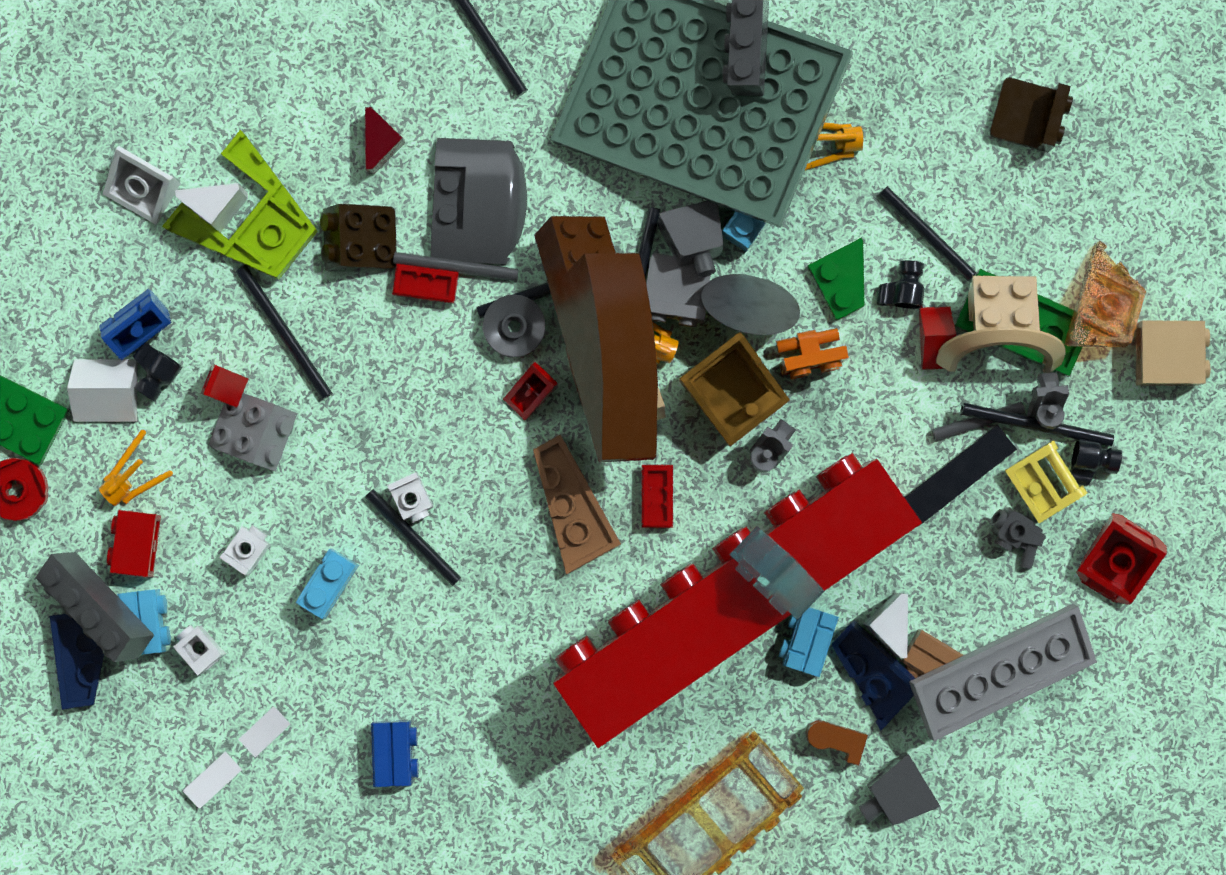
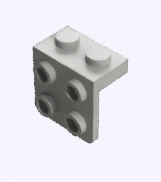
[646,253,711,327]
[209,393,298,472]

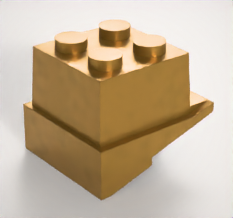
[679,332,790,447]

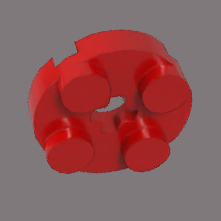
[0,458,49,521]

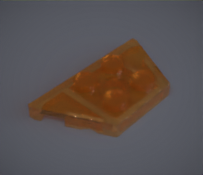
[1064,241,1146,347]

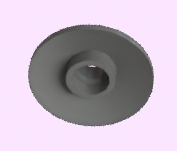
[483,295,545,357]

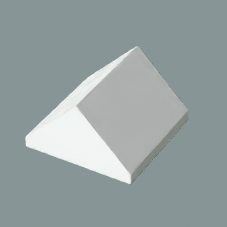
[103,146,181,225]
[175,183,248,233]
[67,359,138,422]
[863,593,908,658]

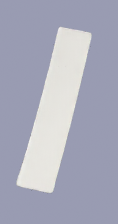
[183,707,290,808]

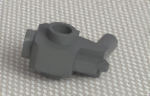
[990,507,1046,569]

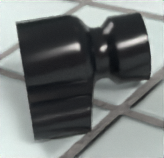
[877,260,925,309]
[133,342,183,402]
[1070,438,1122,487]

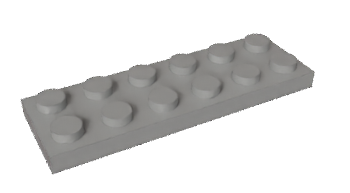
[909,604,1097,741]

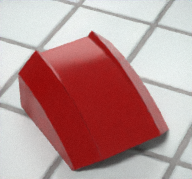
[1076,513,1167,605]

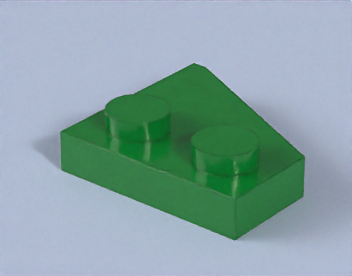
[807,238,865,321]

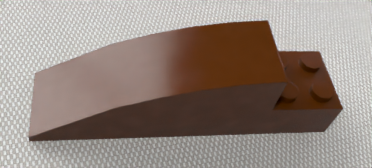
[534,216,658,463]

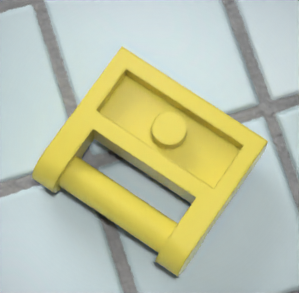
[1005,440,1087,523]

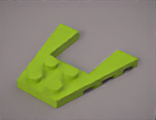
[162,130,318,279]

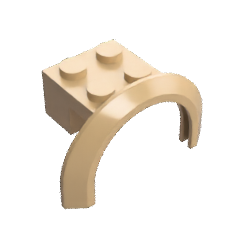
[936,276,1065,373]

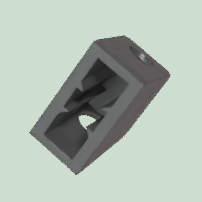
[658,200,723,277]
[859,752,940,825]

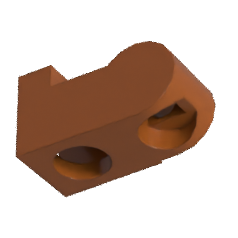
[806,720,868,766]

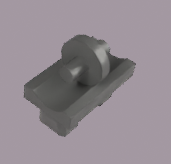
[1027,372,1069,429]
[750,419,796,472]

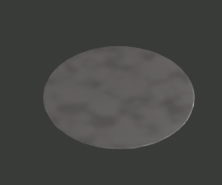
[701,274,800,335]

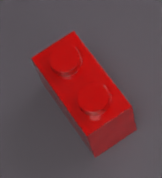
[107,510,161,577]

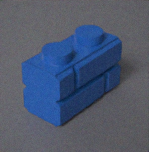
[99,288,171,360]
[371,720,419,787]

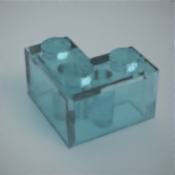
[729,526,825,620]

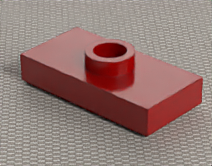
[392,264,459,304]
[642,465,673,528]

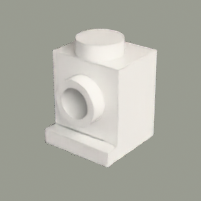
[387,472,433,523]
[219,525,271,576]
[173,625,227,675]

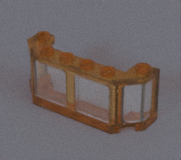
[610,728,804,875]

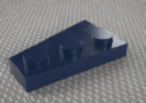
[49,613,104,710]
[831,620,915,731]

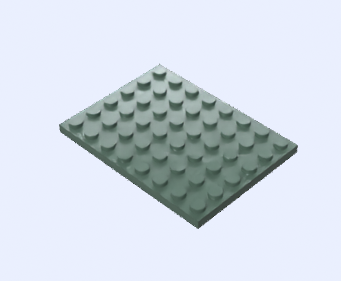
[550,0,853,228]

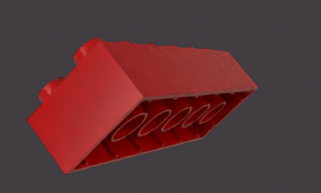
[553,452,922,748]

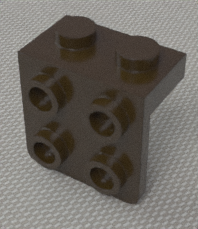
[990,77,1073,153]
[320,204,397,271]

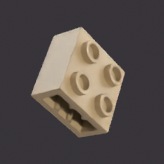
[1135,320,1211,386]

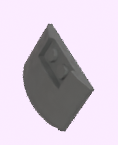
[431,138,527,265]

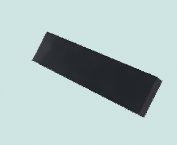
[905,425,1017,526]

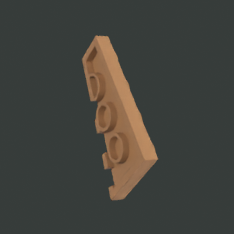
[533,434,621,575]

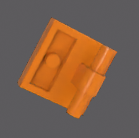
[776,328,849,380]

